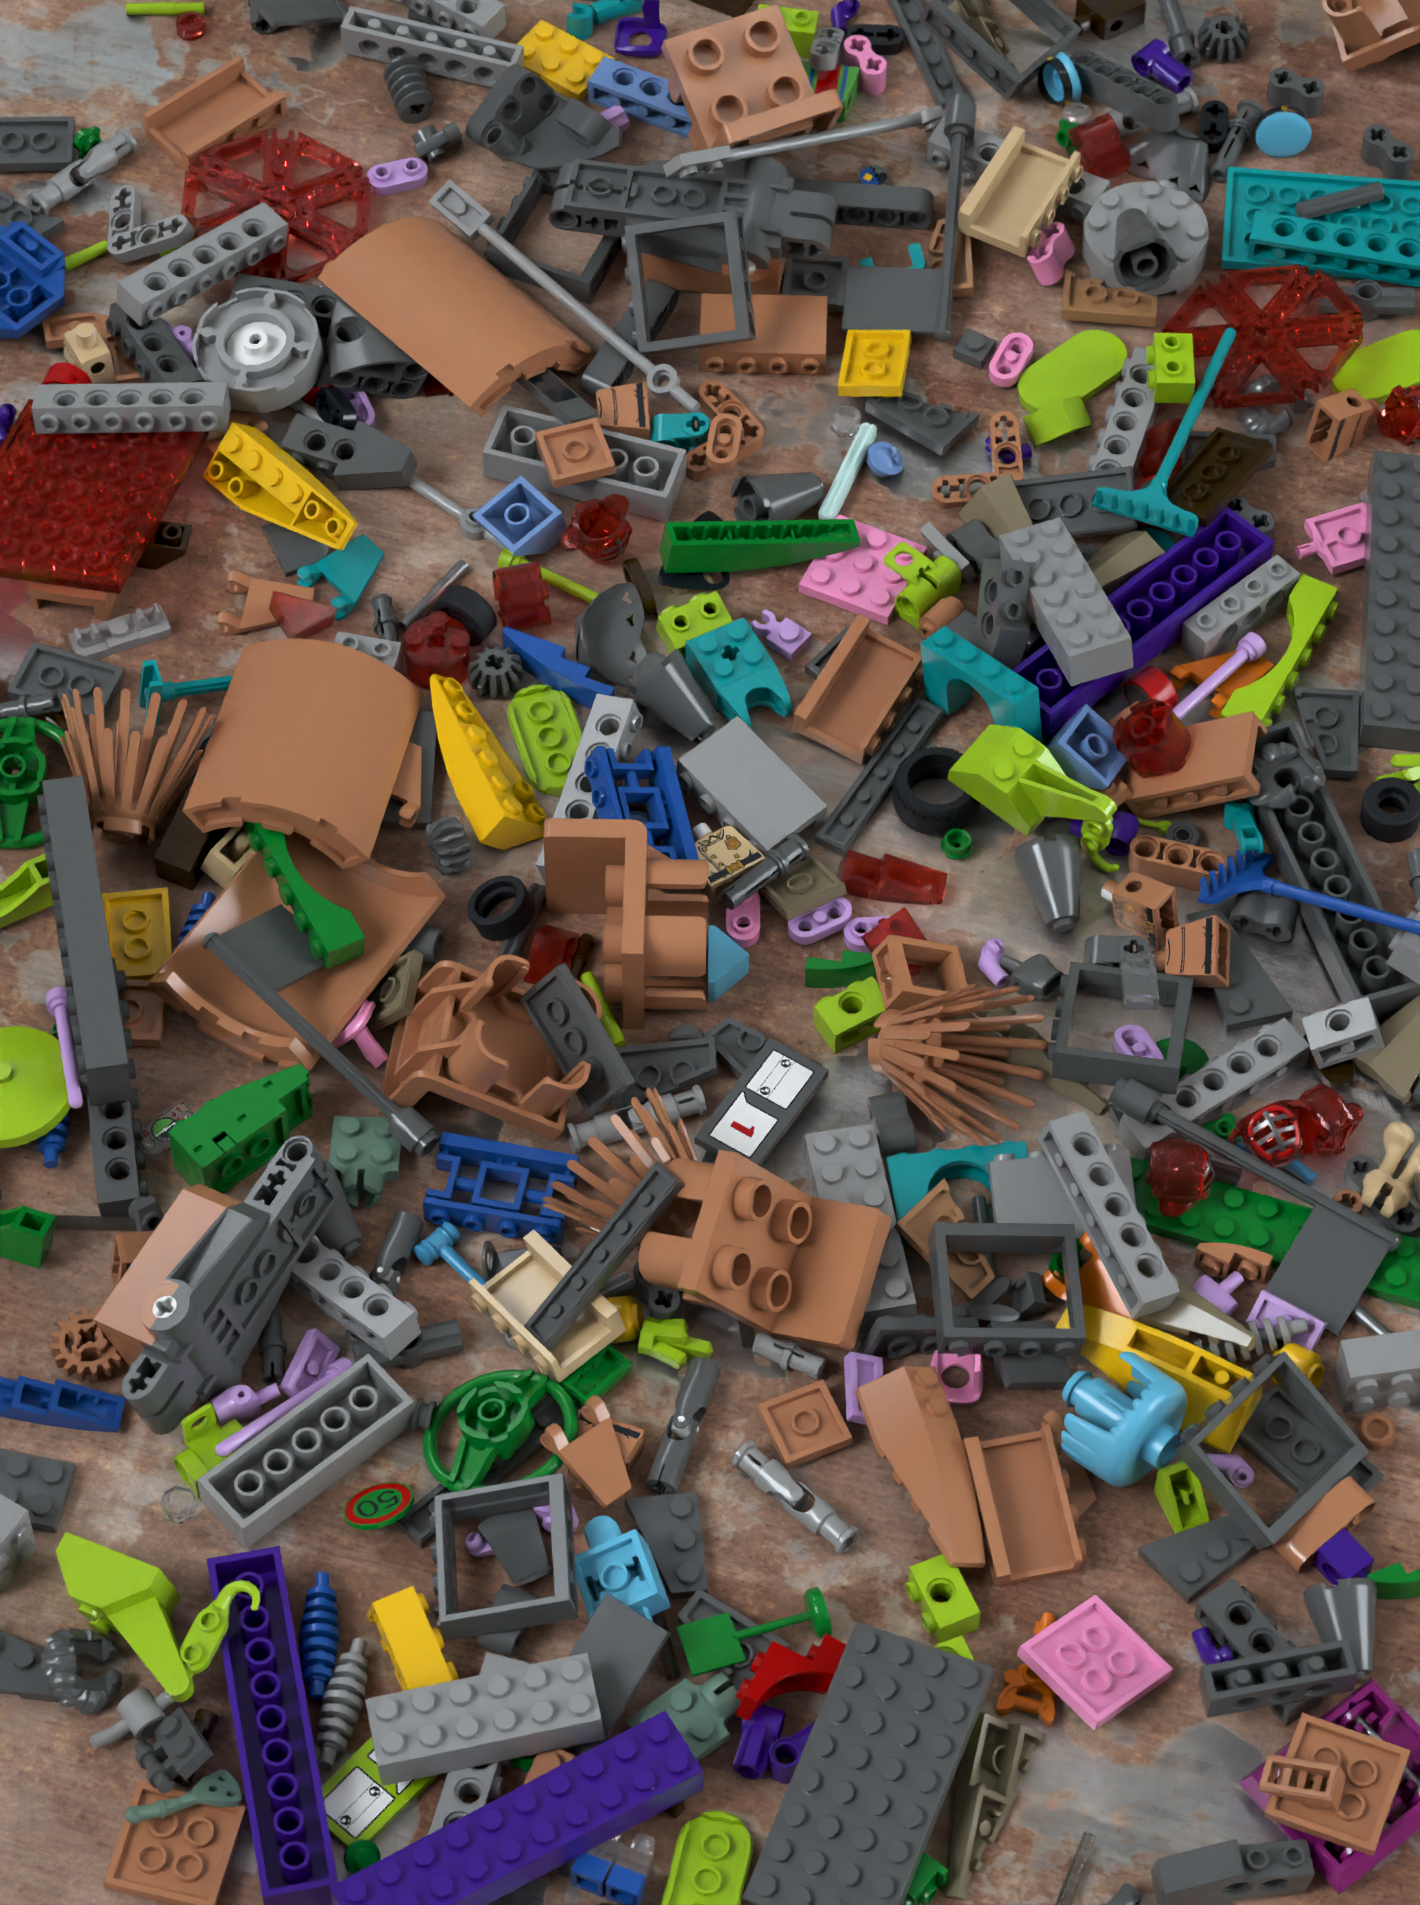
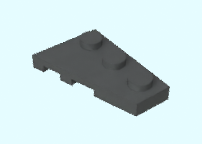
[625,1492,708,1600]
[678,1588,791,1690]
[0,1631,83,1702]

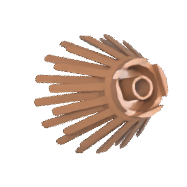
[59,687,215,845]
[868,983,1048,1146]
[541,1086,702,1251]

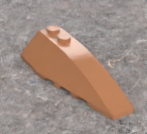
[855,1366,986,1567]

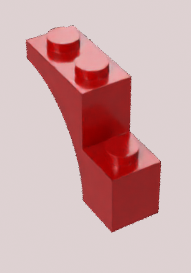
[735,1634,847,1721]

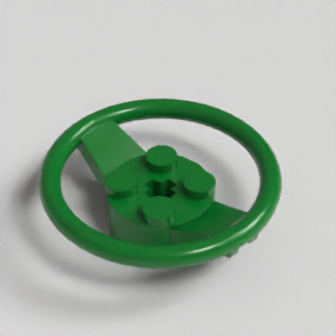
[0,716,67,849]
[423,1368,579,1492]

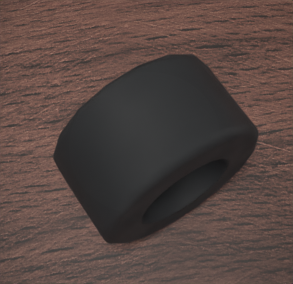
[1359,777,1420,843]

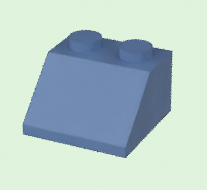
[472,475,569,556]
[1047,704,1135,790]

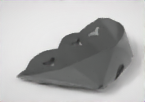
[1114,126,1211,201]
[575,582,647,689]

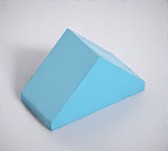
[708,925,749,1001]

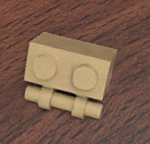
[200,825,255,889]

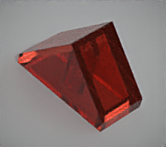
[269,590,337,639]
[524,925,579,985]

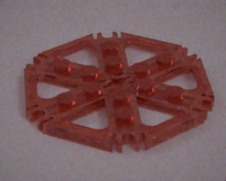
[181,129,371,283]
[1161,265,1364,409]

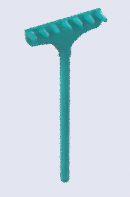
[1092,328,1236,537]

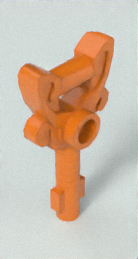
[996,1612,1058,1727]

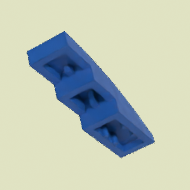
[502,627,615,709]
[0,1375,126,1433]

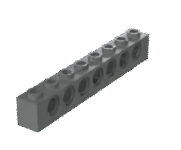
[87,958,149,1220]

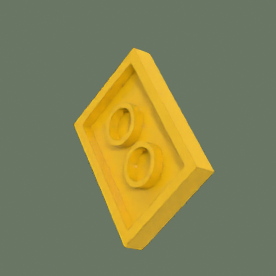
[516,19,615,102]
[838,330,911,398]
[102,887,173,980]

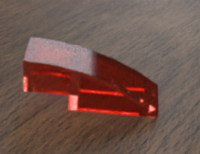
[837,849,948,905]

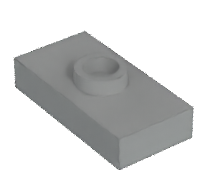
[919,522,977,584]

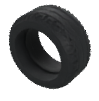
[893,746,980,836]

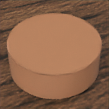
[1358,1413,1396,1451]

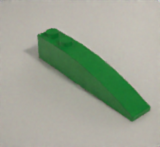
[659,519,860,573]

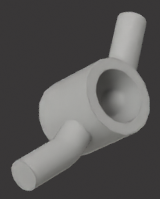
[89,1688,175,1750]

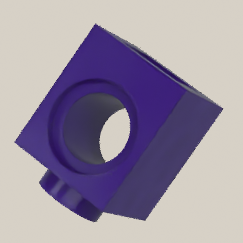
[1313,1528,1374,1586]

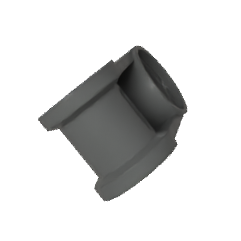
[1084,935,1150,972]

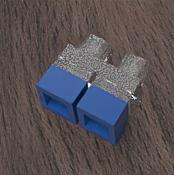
[571,1833,656,1905]

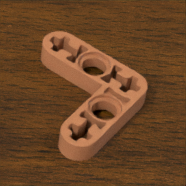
[686,380,764,481]
[931,411,1024,508]

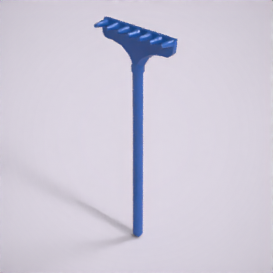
[1198,850,1420,935]

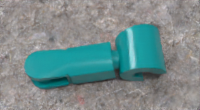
[567,0,644,40]
[1224,800,1263,855]

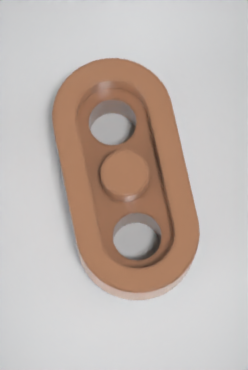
[706,413,742,471]

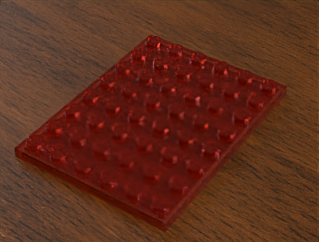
[0,399,209,594]

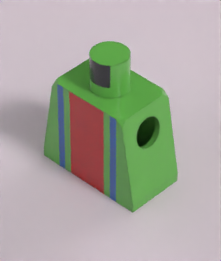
[802,61,859,123]

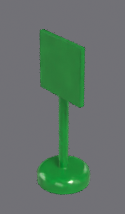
[676,1586,832,1677]

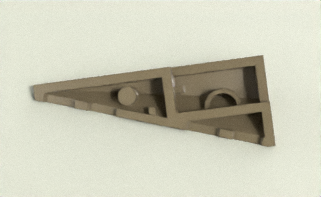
[948,0,1024,96]
[959,473,1033,541]
[1024,531,1165,632]
[955,984,1109,1115]
[1351,995,1420,1103]
[1124,1241,1256,1352]
[946,1713,1046,1900]

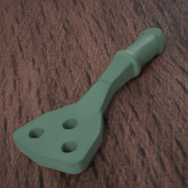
[125,1769,242,1824]

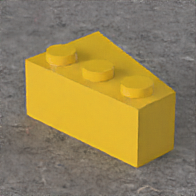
[367,1586,459,1691]

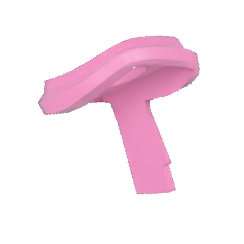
[331,999,389,1069]
[930,1350,983,1405]

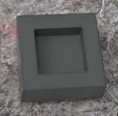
[953,328,996,370]

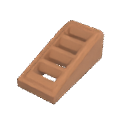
[1258,1754,1346,1811]

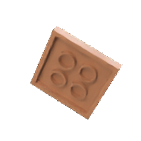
[1264,1713,1411,1857]
[103,1780,247,1905]

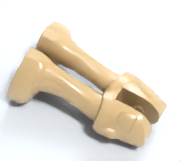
[1361,1122,1420,1218]

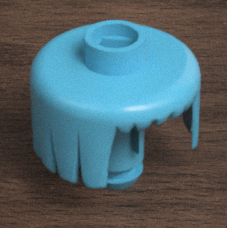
[1061,1351,1187,1488]

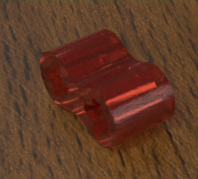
[1139,417,1188,478]

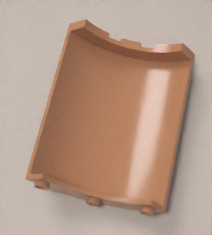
[317,217,597,418]
[182,638,424,870]
[147,832,447,1071]

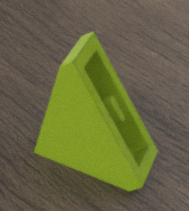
[1022,396,1092,448]
[1154,1460,1210,1534]

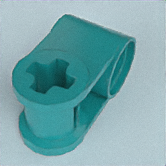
[650,412,710,454]

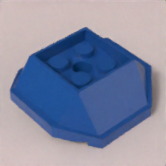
[0,220,66,341]

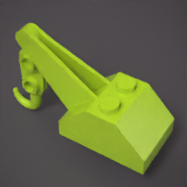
[948,724,1119,873]
[56,1532,261,1702]

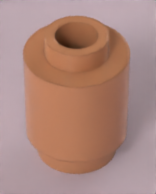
[919,596,966,639]

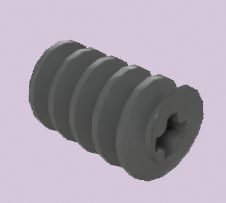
[383,56,433,124]

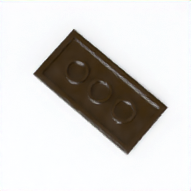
[1166,427,1273,527]

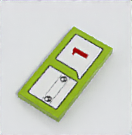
[322,1737,440,1848]

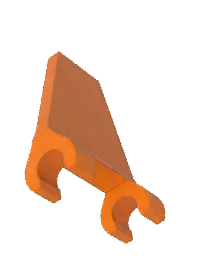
[1169,651,1274,719]
[1041,1232,1137,1320]

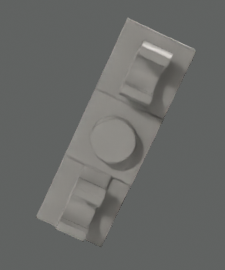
[67,603,172,660]

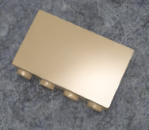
[958,125,1083,258]
[468,1230,626,1383]

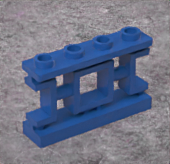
[584,746,699,860]
[423,1132,579,1244]

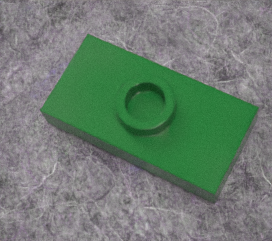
[559,1344,633,1409]

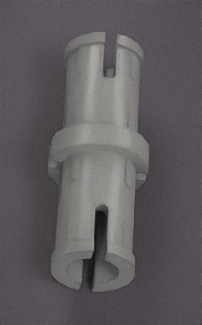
[752,1331,826,1380]

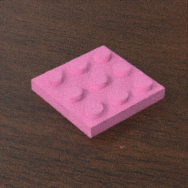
[798,515,927,625]
[1016,1594,1173,1731]

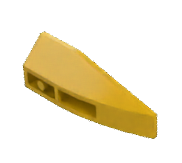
[202,422,358,551]
[429,673,546,850]
[1055,1304,1263,1455]

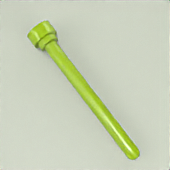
[497,547,634,623]

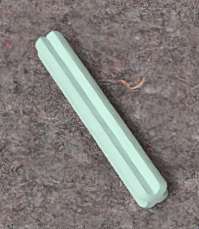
[818,422,877,520]

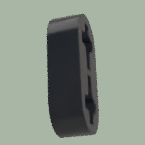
[846,24,904,55]
[1198,100,1229,154]
[315,387,357,431]

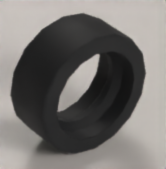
[432,584,497,647]
[467,875,535,941]

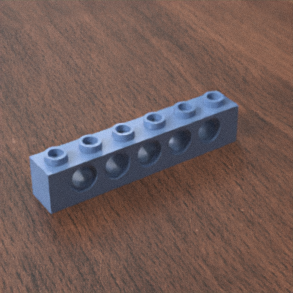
[588,56,755,159]

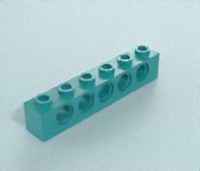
[1247,211,1420,287]

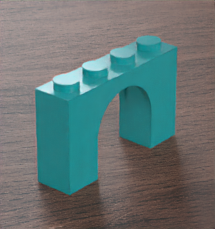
[920,626,1042,743]
[885,1141,1028,1246]

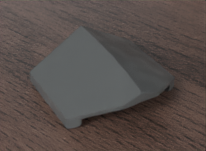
[262,523,329,577]

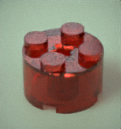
[1068,113,1132,180]
[492,561,552,631]
[404,611,471,690]
[1112,699,1191,778]

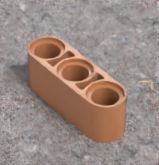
[1128,835,1226,892]
[1273,1476,1376,1573]

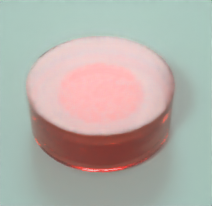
[175,12,206,41]

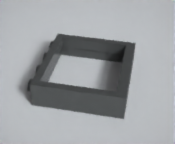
[918,0,1082,101]
[484,169,622,305]
[621,210,757,355]
[1047,961,1194,1094]
[928,1222,1086,1358]
[1173,1351,1369,1550]
[430,1473,579,1641]

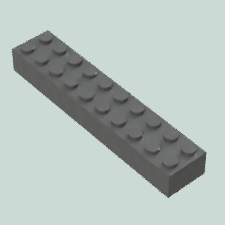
[1358,450,1420,752]
[1245,720,1420,1019]
[37,775,132,1106]

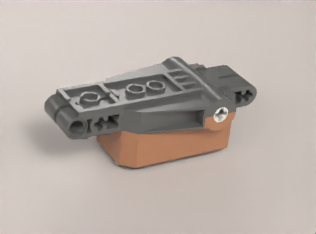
[548,157,838,295]
[93,1135,340,1435]

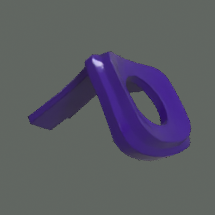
[614,0,667,58]

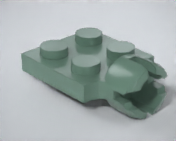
[329,1116,402,1209]
[626,1673,741,1762]

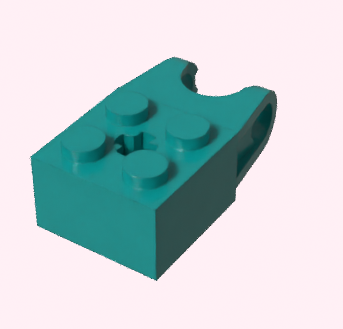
[686,617,792,729]

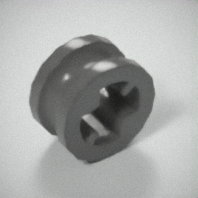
[411,1398,437,1431]

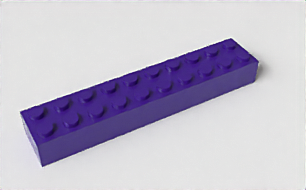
[1012,506,1274,740]
[206,1546,338,1905]
[330,1710,703,1905]

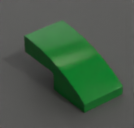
[805,950,876,988]
[1366,1562,1420,1600]

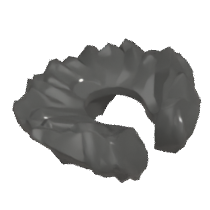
[1236,374,1314,435]
[1248,742,1327,810]
[40,1628,122,1715]

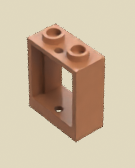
[871,934,970,1020]

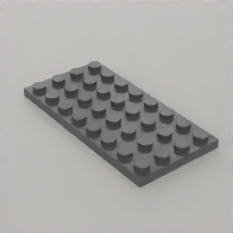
[742,1621,996,1905]

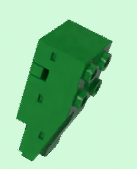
[168,1064,313,1194]

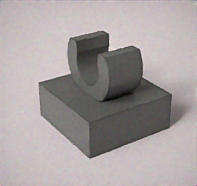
[1009,1271,1054,1321]

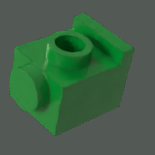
[903,1852,948,1905]

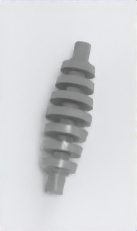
[1194,1316,1309,1364]
[316,1638,369,1768]

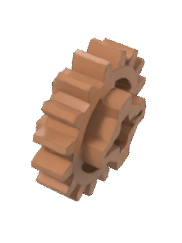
[50,1307,123,1382]

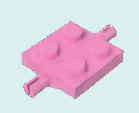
[1295,502,1367,575]

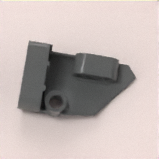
[466,64,623,170]
[323,294,429,399]

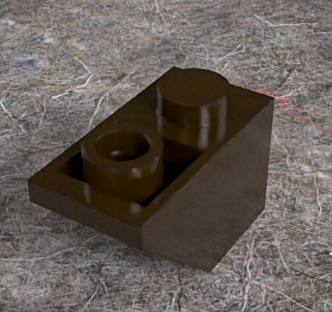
[121,516,193,570]

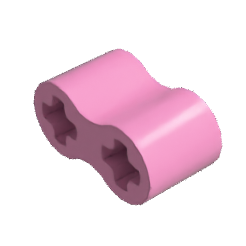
[843,35,887,95]
[1027,222,1075,286]

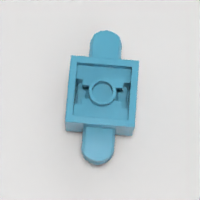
[575,1515,671,1622]

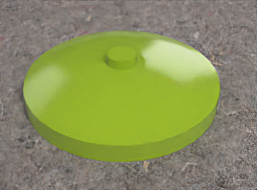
[0,1026,71,1148]

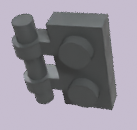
[135,1706,214,1793]

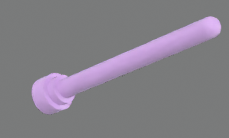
[1154,632,1267,732]
[45,987,83,1109]
[215,1357,353,1457]

